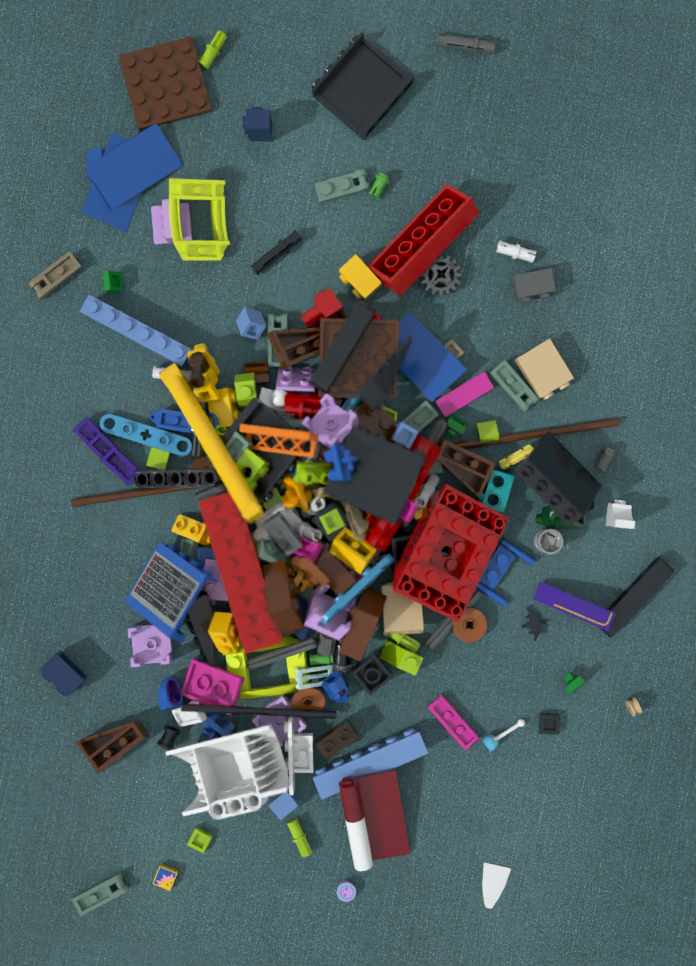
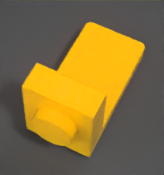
[171,514,212,547]

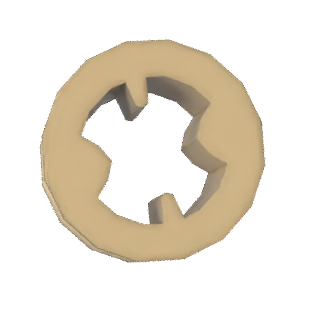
[311,487,330,500]
[625,697,642,717]

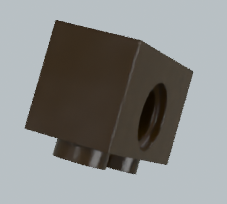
[315,718,358,760]

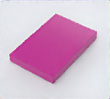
[181,658,245,715]

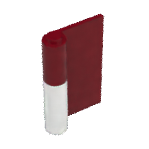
[339,769,410,871]

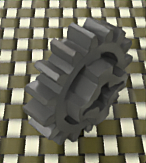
[420,254,462,297]

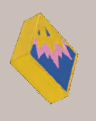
[152,864,178,891]

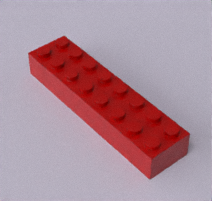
[198,492,283,654]

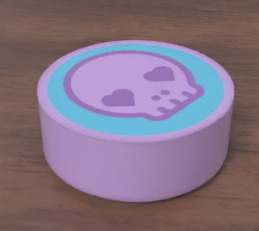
[337,880,356,902]

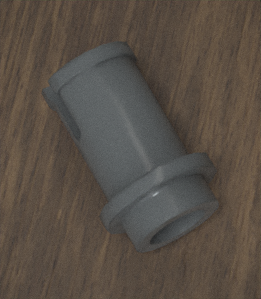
[595,447,616,473]

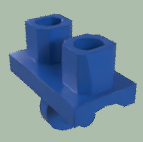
[324,444,358,482]
[202,713,236,741]

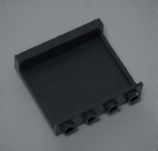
[312,32,415,140]
[206,398,311,504]
[323,426,427,526]
[514,431,602,527]

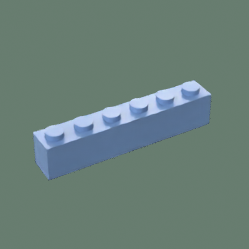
[80,295,193,369]
[313,728,428,799]

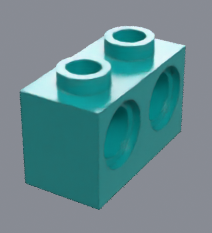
[478,470,515,513]

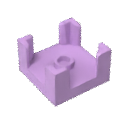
[301,394,360,449]
[304,584,356,640]
[128,624,173,667]
[252,694,307,747]

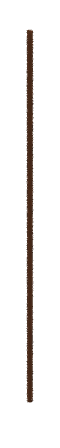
[71,418,620,507]

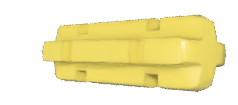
[498,444,533,470]

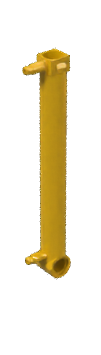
[158,363,264,523]

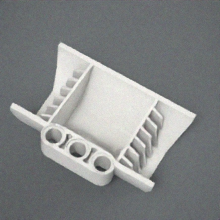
[166,724,289,819]

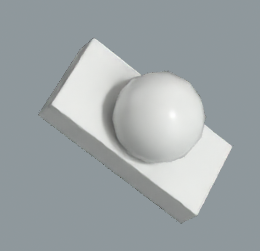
[259,388,295,417]
[172,700,207,727]

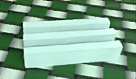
[295,664,333,690]

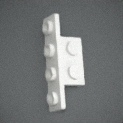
[284,717,314,795]

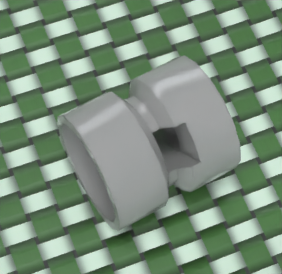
[533,528,563,554]

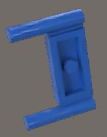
[476,538,535,607]

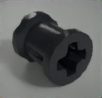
[157,725,181,750]

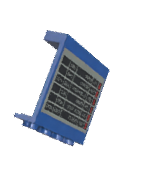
[125,542,218,643]

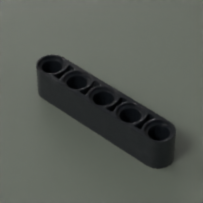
[309,301,376,394]
[133,468,223,488]
[599,556,674,638]

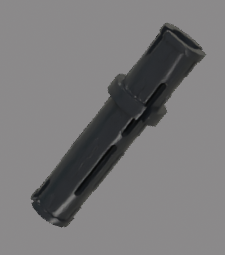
[250,230,302,275]

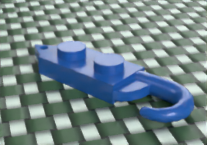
[148,409,219,434]

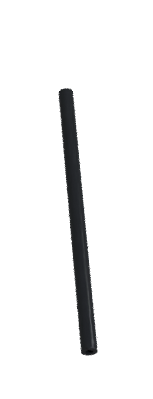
[181,703,337,719]

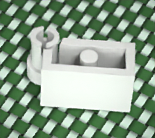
[253,501,303,546]

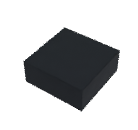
[539,713,560,735]

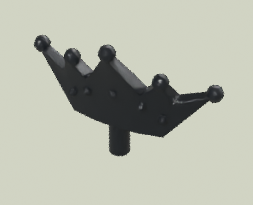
[521,607,546,641]

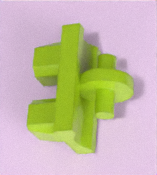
[293,460,332,484]

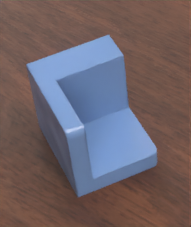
[236,307,266,340]
[391,422,418,449]
[268,790,299,820]

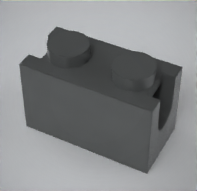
[511,268,556,303]

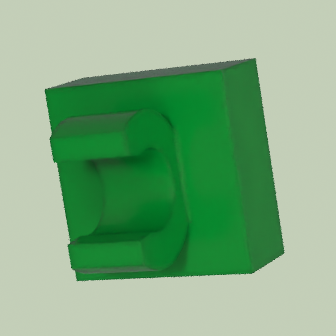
[100,270,123,293]
[446,414,467,438]
[563,672,585,696]

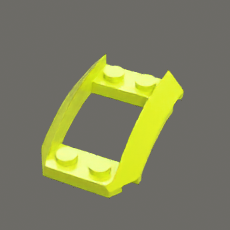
[169,178,230,260]
[223,635,310,700]

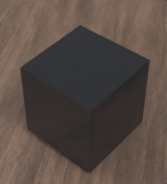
[309,501,350,543]
[352,651,393,696]

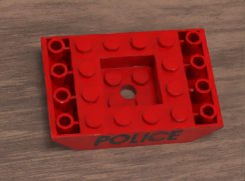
[393,484,510,623]

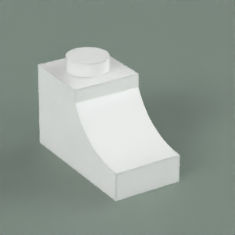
[605,500,635,529]

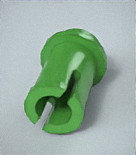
[368,173,389,199]
[310,653,334,666]

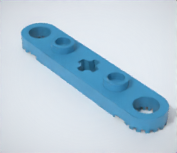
[100,414,193,456]
[321,554,395,625]

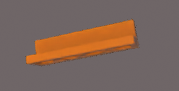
[239,424,319,458]

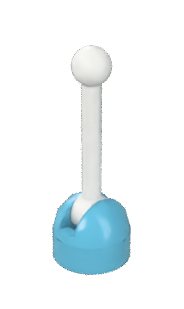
[482,719,525,752]

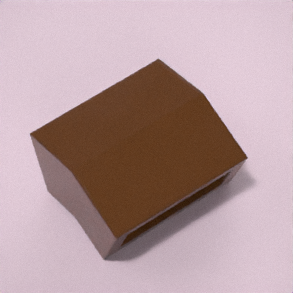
[243,361,270,384]

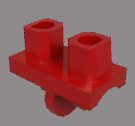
[284,392,320,419]

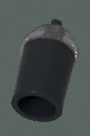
[332,642,352,676]

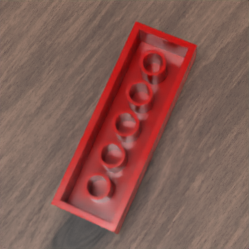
[367,184,479,297]

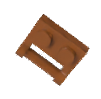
[290,556,330,586]

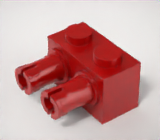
[300,289,346,328]

